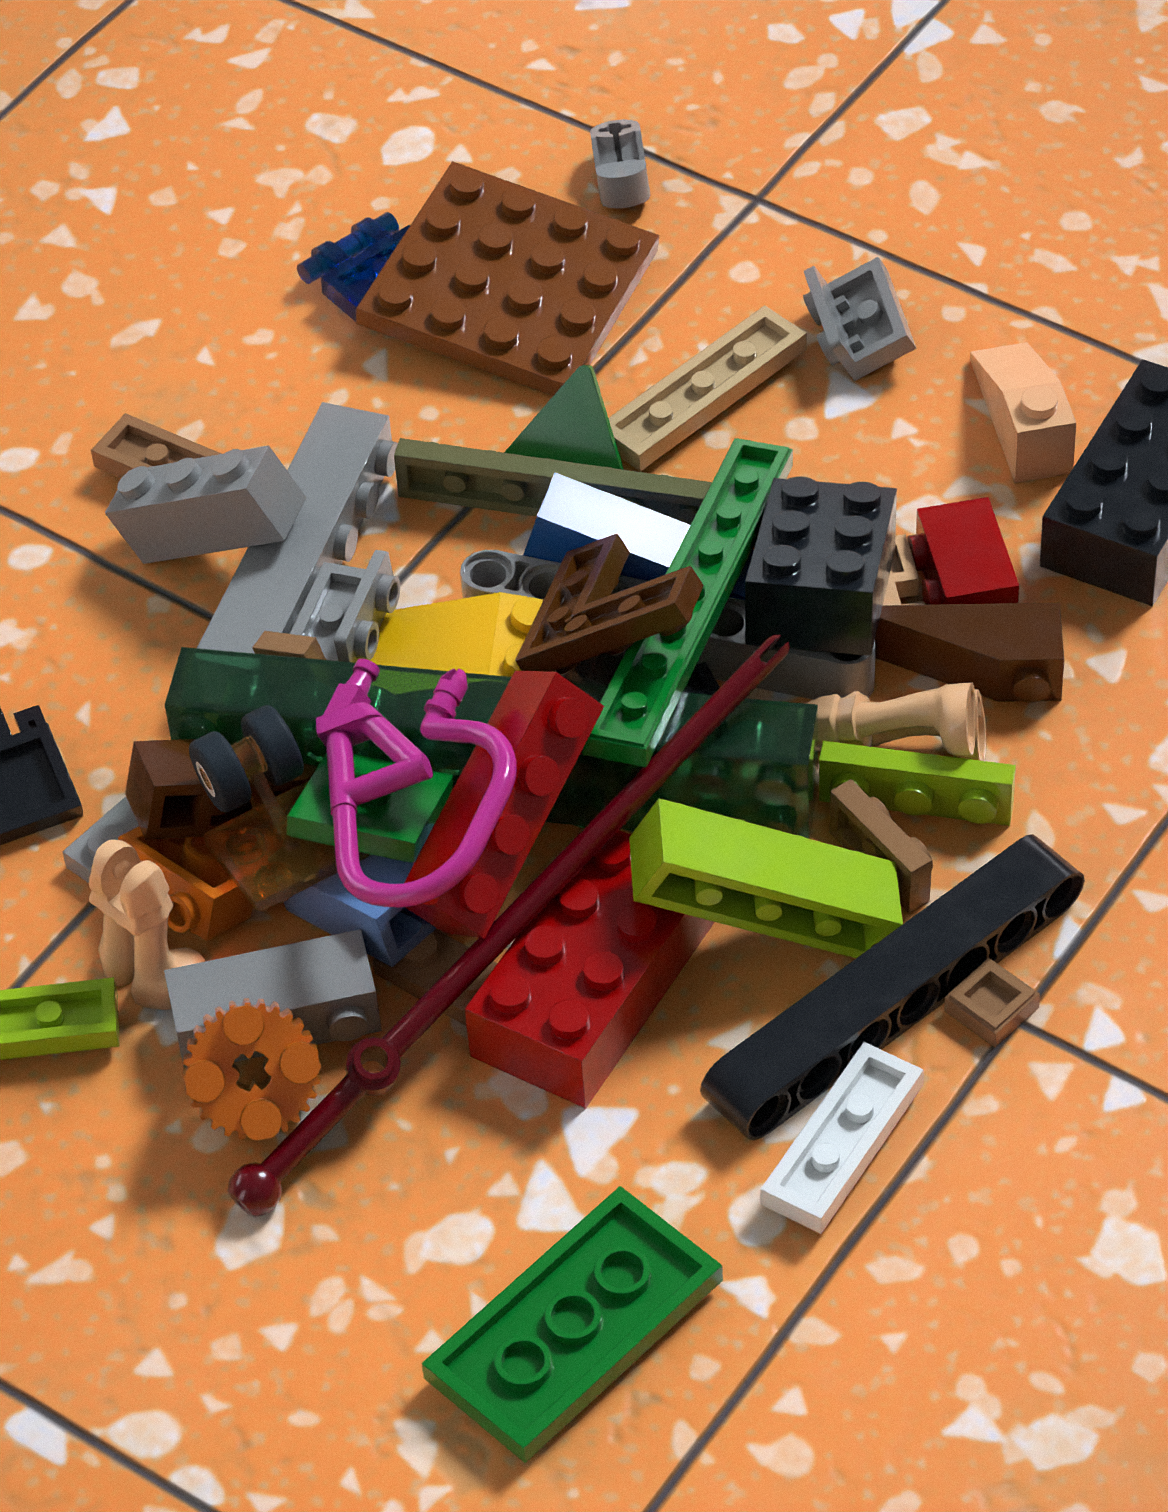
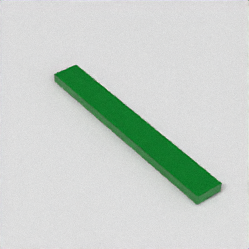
[583,438,793,767]

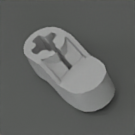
[590,119,651,208]

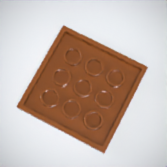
[356,161,659,396]

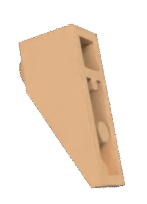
[970,342,1076,483]

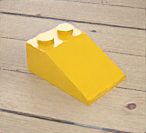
[367,592,544,724]

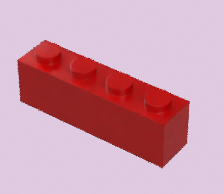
[404,671,604,939]

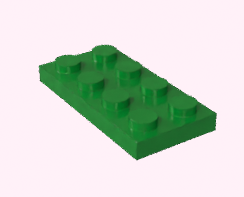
[421,1186,723,1463]

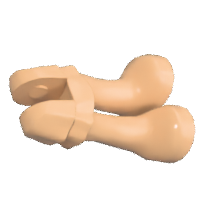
[797,682,986,761]
[89,840,205,1010]

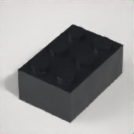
[745,476,897,656]

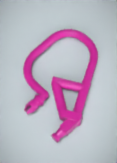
[316,659,517,908]

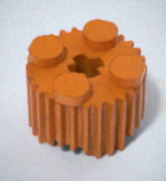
[183,998,321,1141]

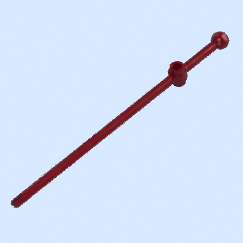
[227,635,790,1217]

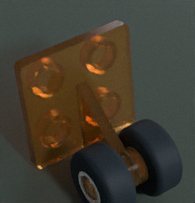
[189,705,372,911]

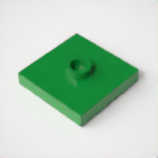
[287,753,453,863]

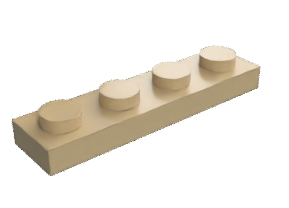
[609,305,807,472]

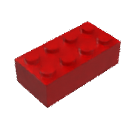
[465,830,715,1109]

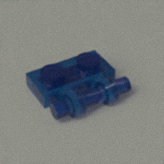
[297,212,410,322]

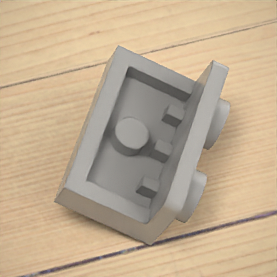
[803,257,917,381]
[290,550,400,681]

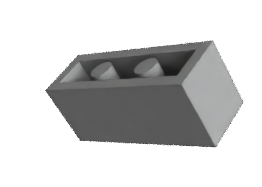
[105,445,307,564]
[164,929,382,1068]

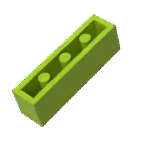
[629,798,903,958]

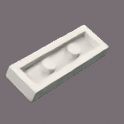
[760,1042,924,1234]

